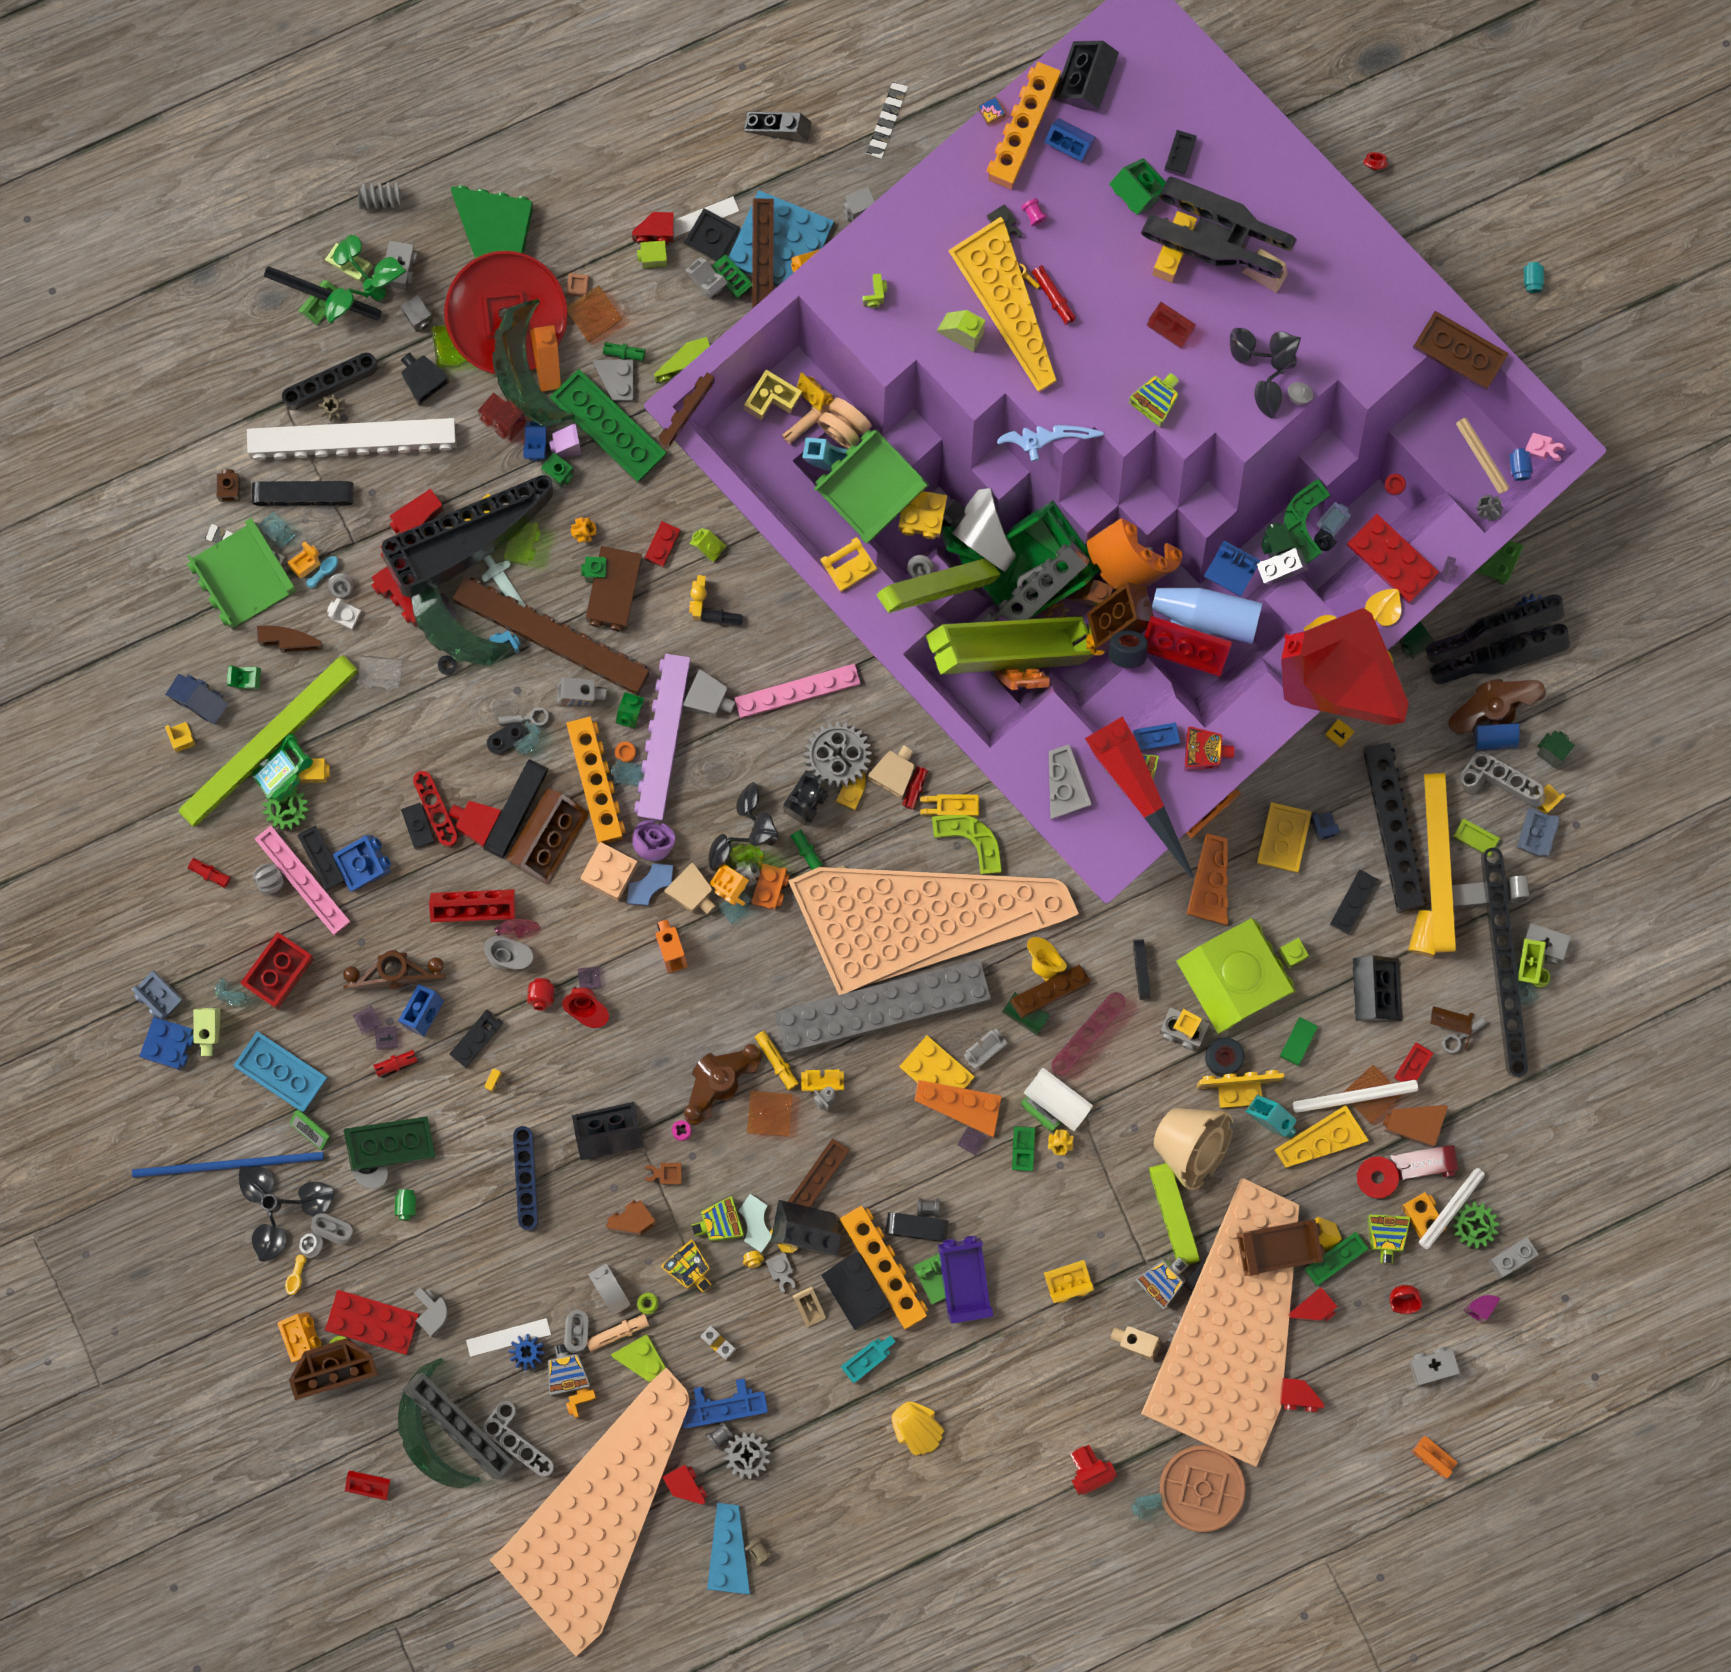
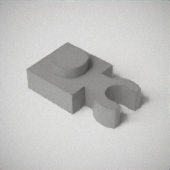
[765,1253,795,1293]

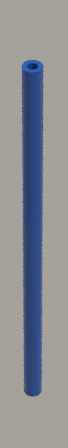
[132,1152,324,1178]

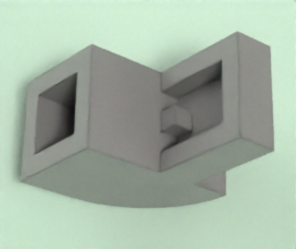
[685,257,728,299]
[588,1263,631,1316]
[414,1288,448,1337]

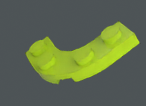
[932,815,1001,875]

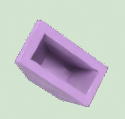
[550,424,581,458]

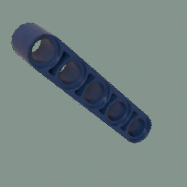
[513,1126,539,1232]

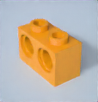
[1401,1192,1447,1240]

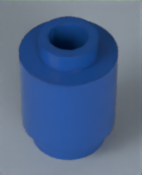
[1509,448,1533,481]

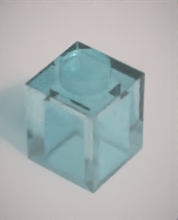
[1317,502,1351,537]

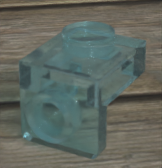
[513,721,541,755]
[215,978,247,1007]

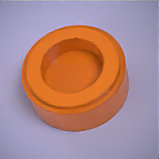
[615,742,636,763]

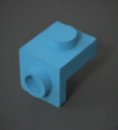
[487,630,521,654]

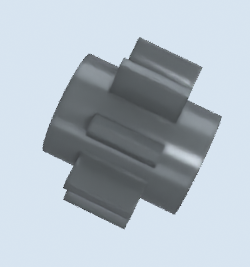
[1476,494,1504,521]

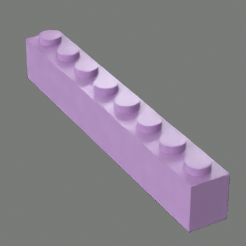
[634,654,691,823]

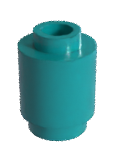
[1523,262,1545,293]

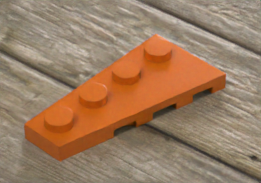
[1186,833,1228,926]
[914,1080,1001,1137]

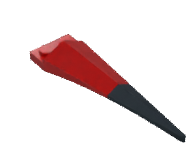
[1084,716,1193,878]

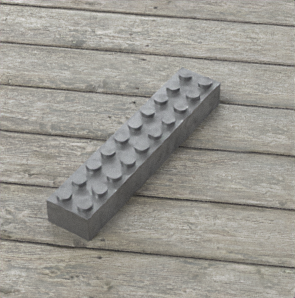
[775,959,991,1056]

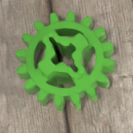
[263,787,309,831]
[1452,1202,1499,1249]

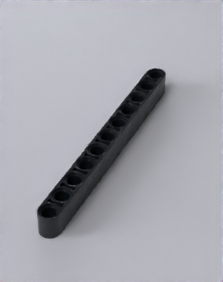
[1481,847,1528,1077]

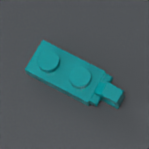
[841,1335,896,1384]

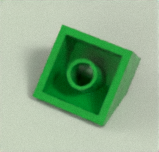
[1109,158,1166,215]

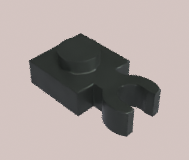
[987,204,1022,244]

